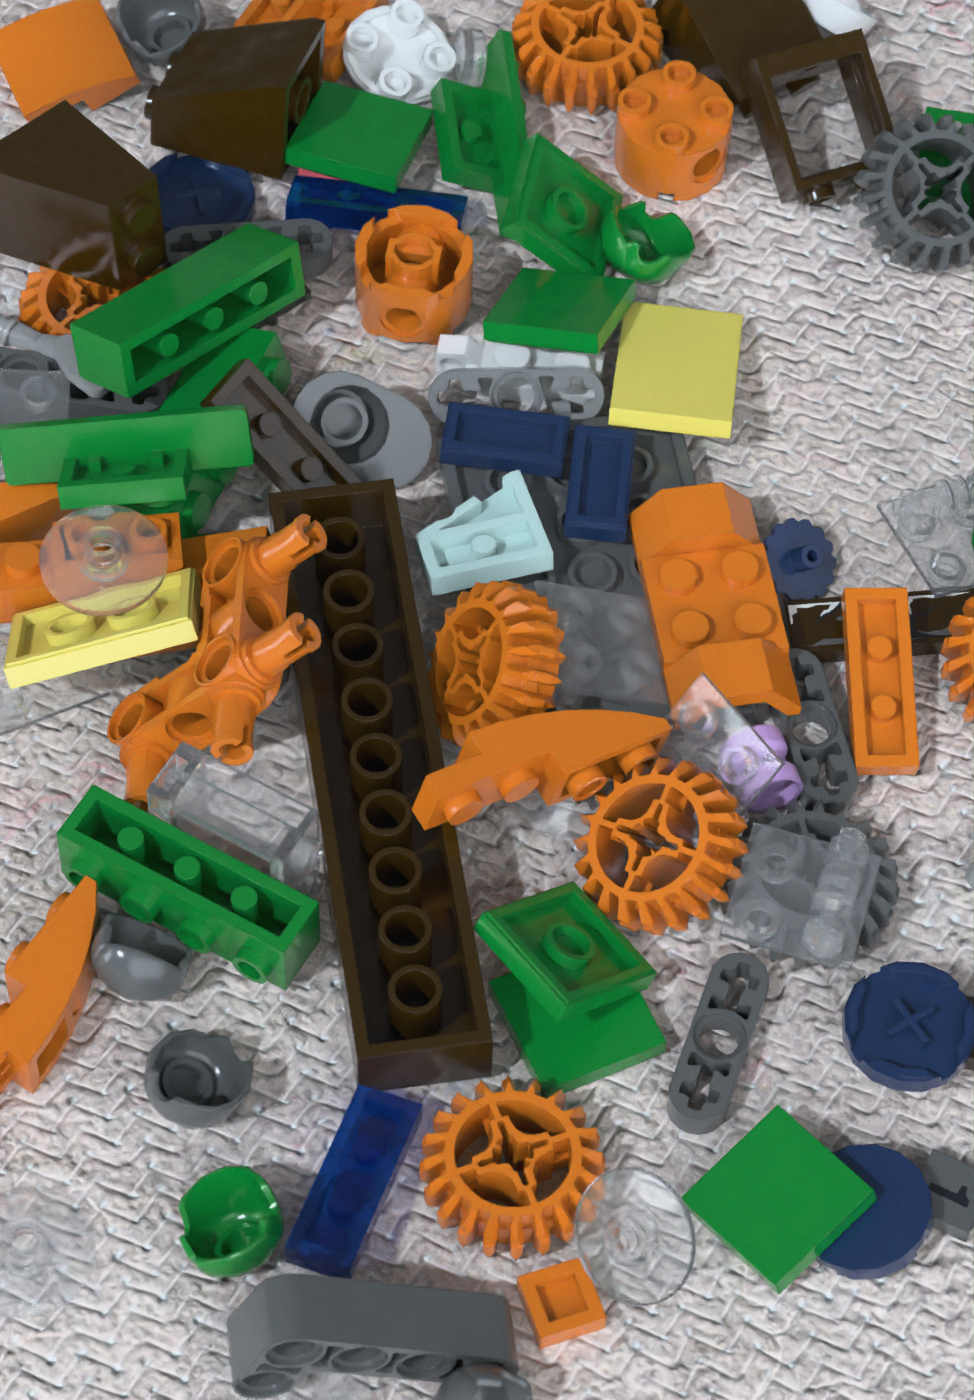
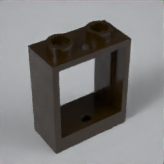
[739,28,894,207]

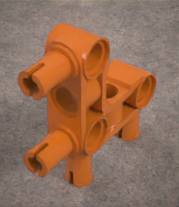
[107,514,327,818]

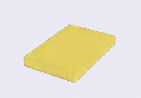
[608,302,743,439]
[4,567,201,689]

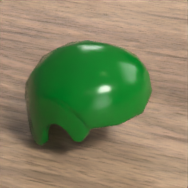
[600,201,695,285]
[178,1166,284,1278]

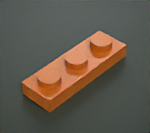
[841,587,920,775]

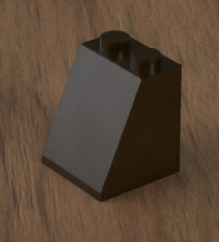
[652,0,823,119]
[144,18,326,180]
[0,100,168,291]

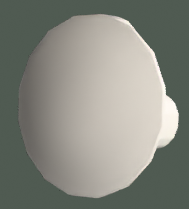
[343,0,457,105]

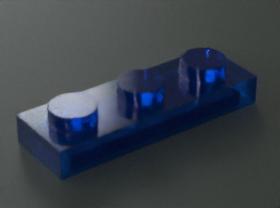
[285,175,469,232]
[284,1084,423,1279]

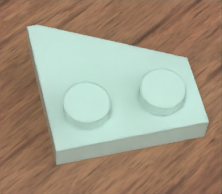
[415,470,554,596]

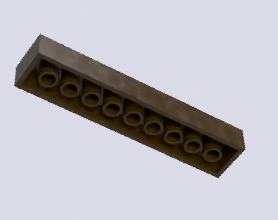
[269,478,493,1094]

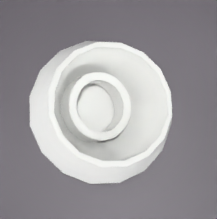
[803,0,878,35]

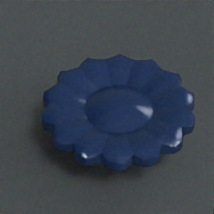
[763,518,837,600]

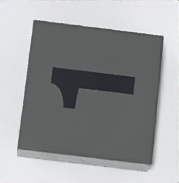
[921,1148,974,1243]

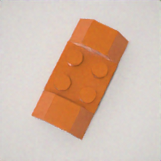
[628,482,802,731]

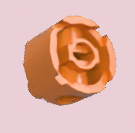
[614,60,734,201]
[355,205,473,345]

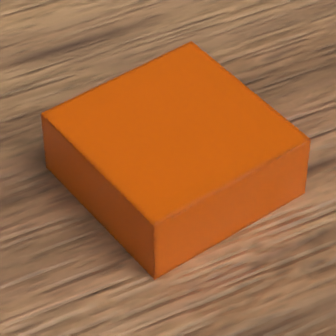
[516,1256,607,1349]

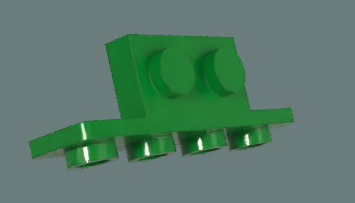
[430,29,528,239]
[0,404,255,513]

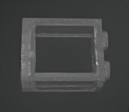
[146,741,324,900]

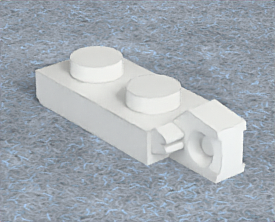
[435,334,606,411]

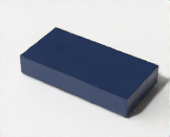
[440,401,570,479]
[563,424,636,543]

